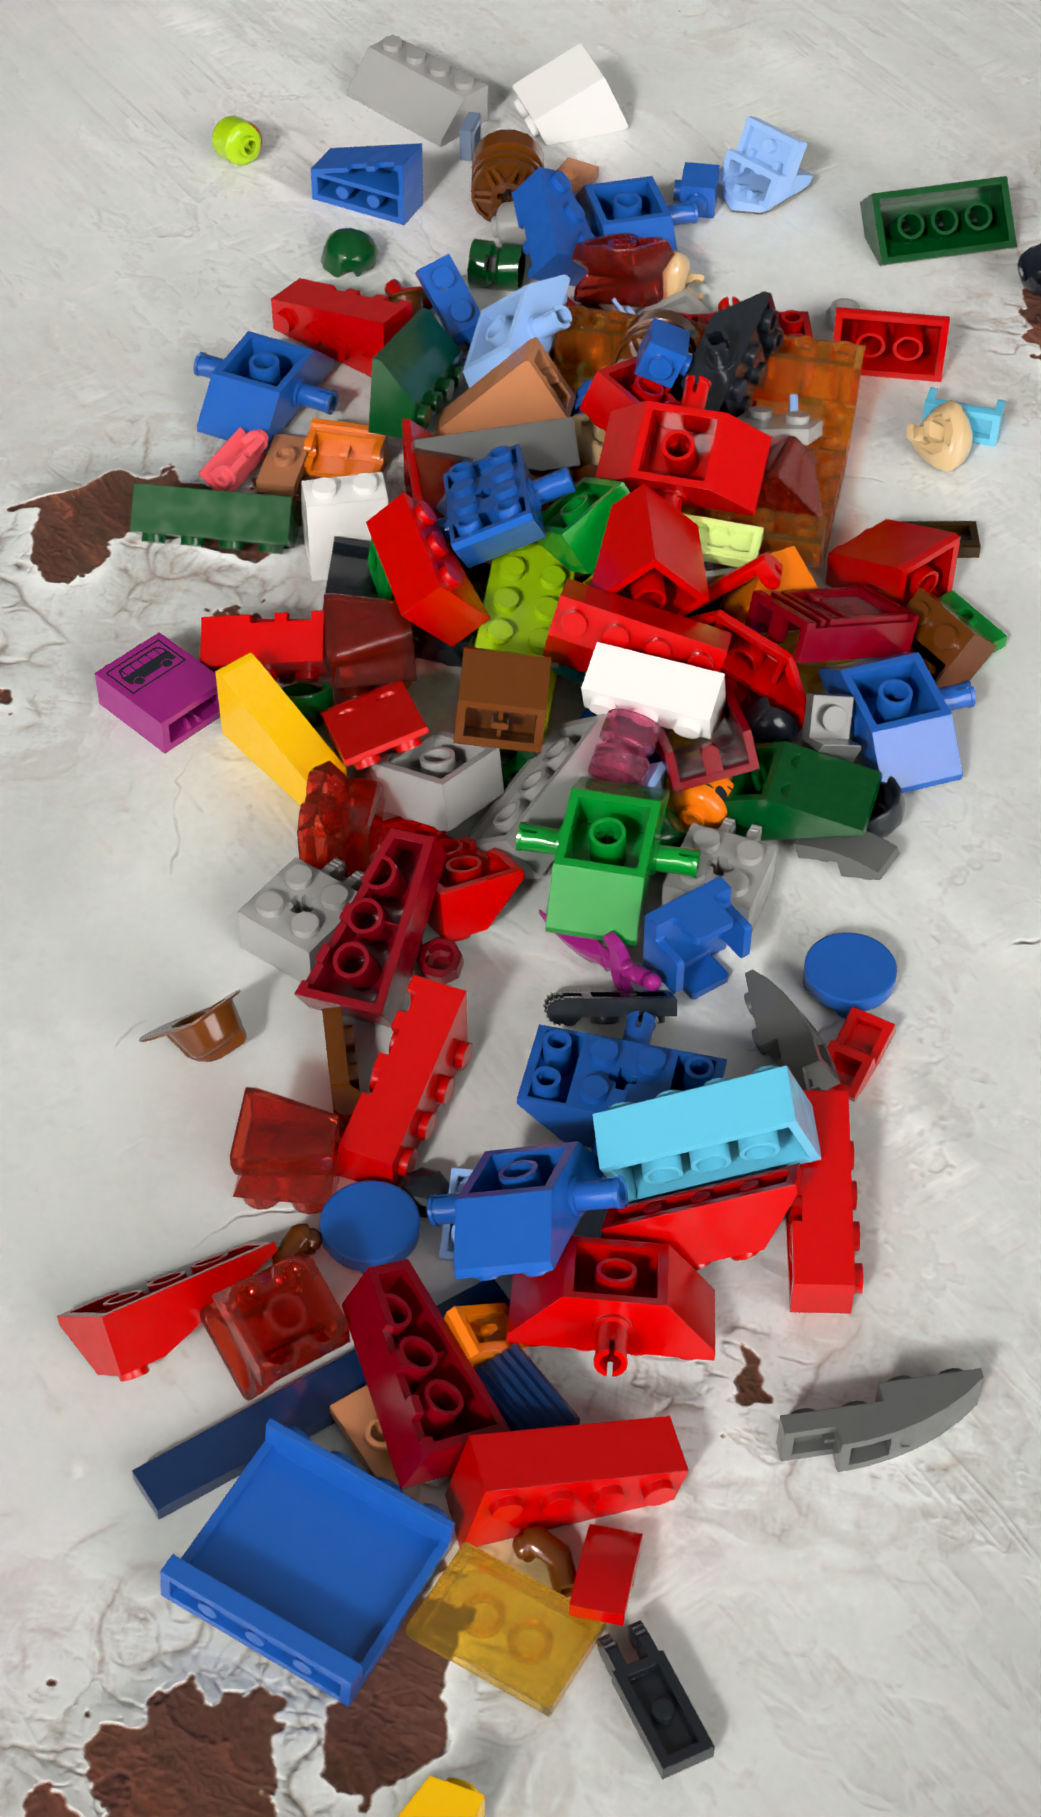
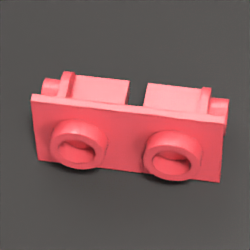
[198,427,268,492]

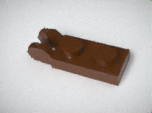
[322,1007,361,1138]

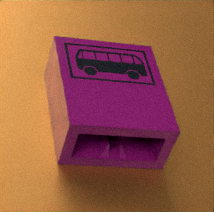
[95,632,220,754]

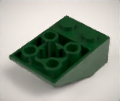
[724,741,883,841]

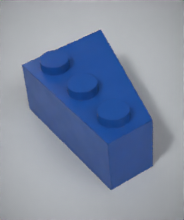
[310,143,424,225]
[512,167,605,286]

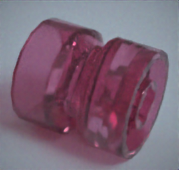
[587,709,662,786]

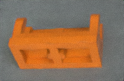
[303,418,389,478]

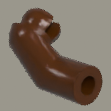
[271,1223,322,1294]

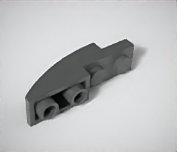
[744,969,840,1090]
[776,1368,984,1472]

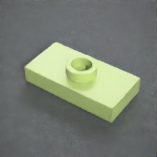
[683,513,764,567]

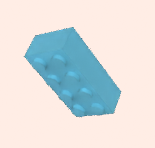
[593,1065,822,1204]

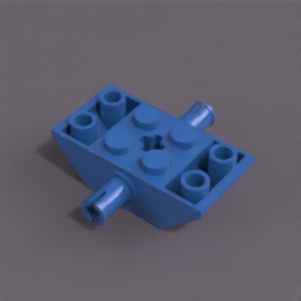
[575,176,698,282]
[193,331,339,452]
[436,443,576,568]
[818,651,976,793]
[517,1011,727,1178]
[427,1141,628,1281]

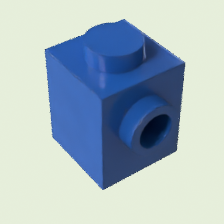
[673,162,720,219]
[634,317,693,389]

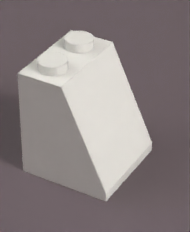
[511,43,629,145]
[301,472,388,581]

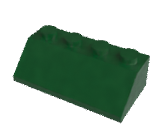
[860,176,1017,266]
[368,308,465,439]
[130,483,302,554]

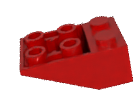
[320,679,429,770]

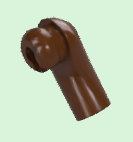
[512,1525,576,1598]

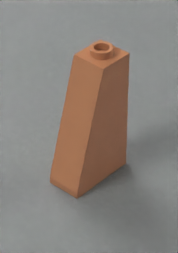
[432,337,576,463]

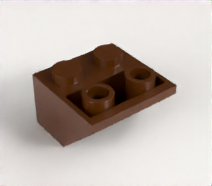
[905,587,997,688]
[453,646,551,753]

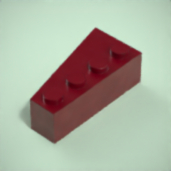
[294,828,447,1027]
[341,1259,511,1489]

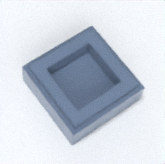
[459,112,482,161]

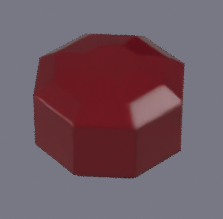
[417,937,464,984]

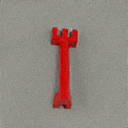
[685,552,783,616]

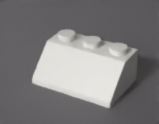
[581,642,726,739]

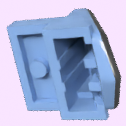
[718,116,813,214]

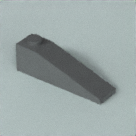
[411,417,580,475]

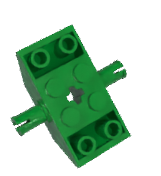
[516,777,701,946]

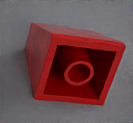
[591,483,710,617]
[825,519,961,607]

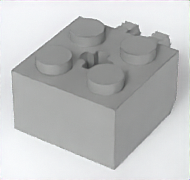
[369,729,504,832]
[662,817,778,932]
[237,857,364,982]

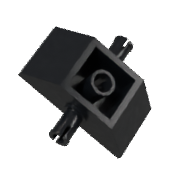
[680,291,784,418]

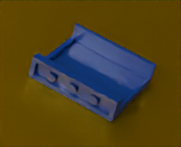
[160,1418,456,1707]

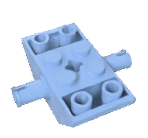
[461,274,572,388]

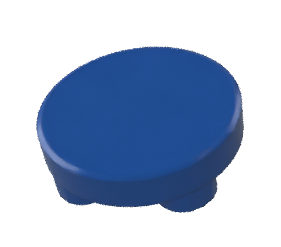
[802,932,897,1019]
[320,1180,420,1274]

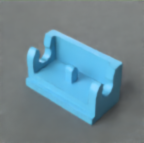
[922,387,1006,447]

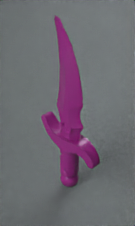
[538,910,662,991]

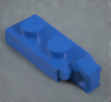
[415,254,481,350]

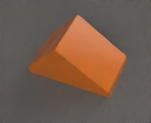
[444,1303,529,1370]

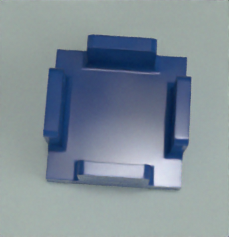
[642,876,752,999]

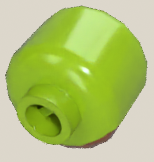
[212,115,263,166]

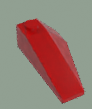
[370,816,524,941]

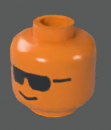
[672,777,734,829]

